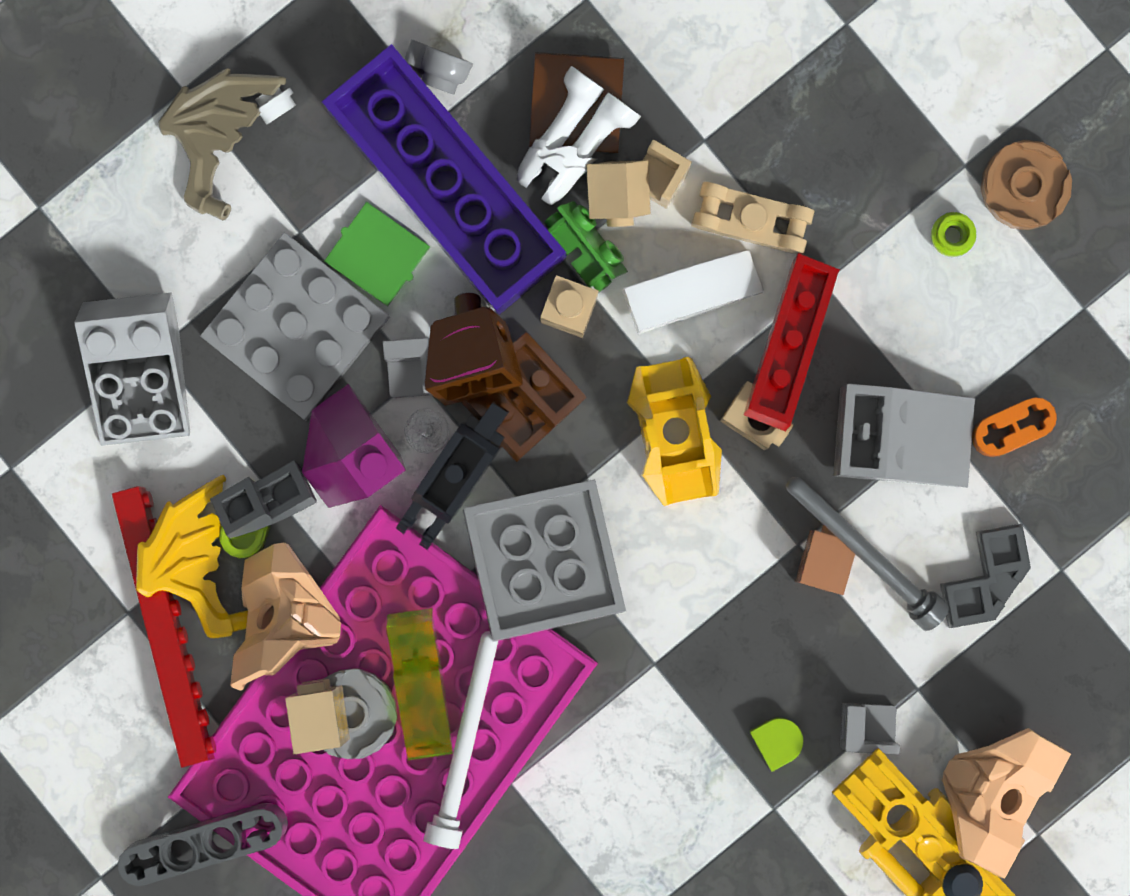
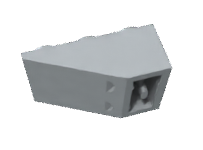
[74,292,190,446]
[833,384,975,488]

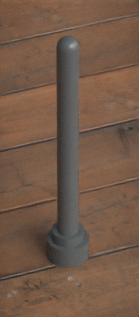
[786,477,949,631]

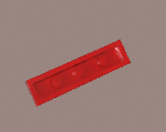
[743,253,840,432]

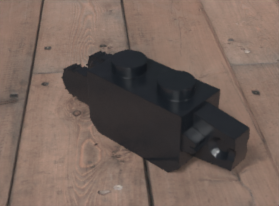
[396,401,509,550]

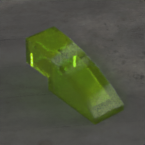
[386,608,453,760]

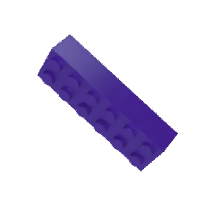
[322,44,566,315]

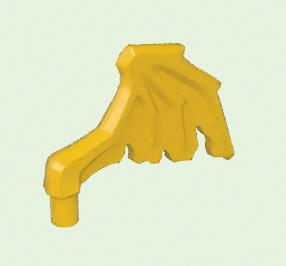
[136,475,248,639]

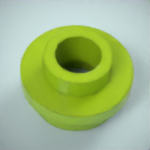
[931,212,976,257]

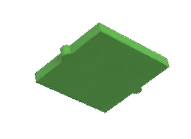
[324,202,430,307]

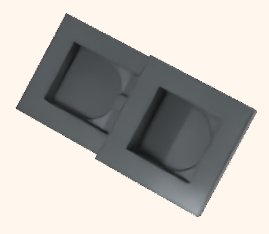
[210,460,317,538]

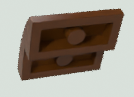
[529,52,624,153]
[461,332,587,462]

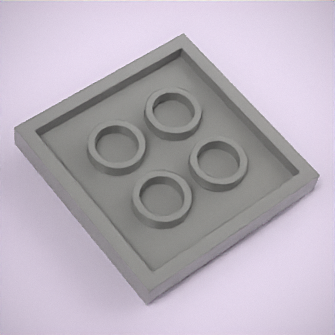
[200,232,390,421]
[463,479,626,642]

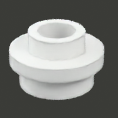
[255,87,296,125]

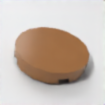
[981,140,1072,230]

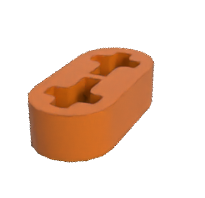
[972,397,1057,457]

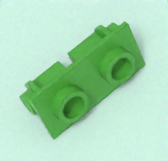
[544,201,628,292]

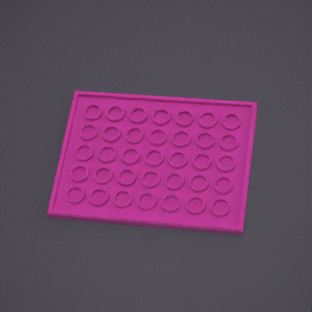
[168,505,598,896]

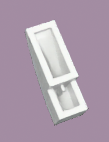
[623,250,764,334]

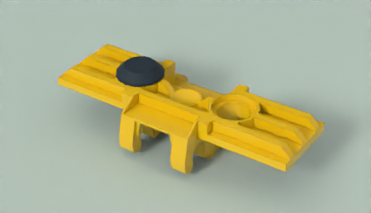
[832,748,1016,896]

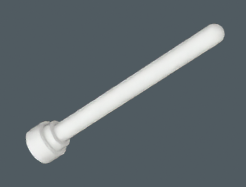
[423,631,498,849]

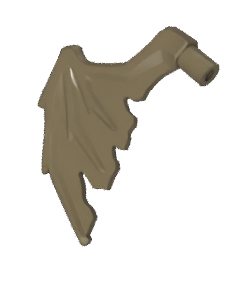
[158,68,286,221]

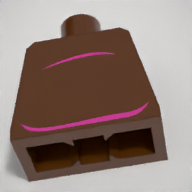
[425,293,523,406]

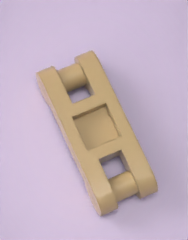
[691,182,815,255]

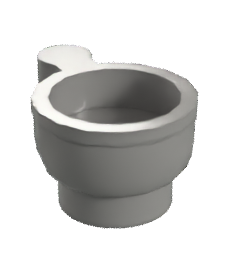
[405,39,473,95]

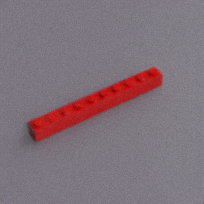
[112,486,217,768]

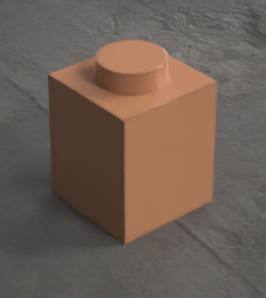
[795,525,855,595]

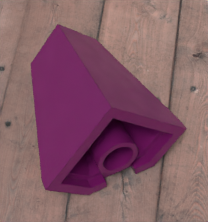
[302,383,406,508]

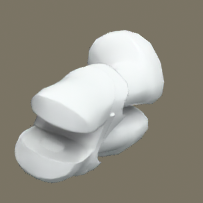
[517,66,641,205]

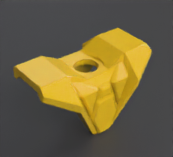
[627,357,722,506]

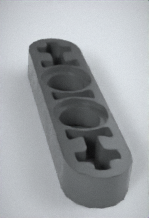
[117,803,288,886]

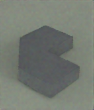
[940,524,1031,628]

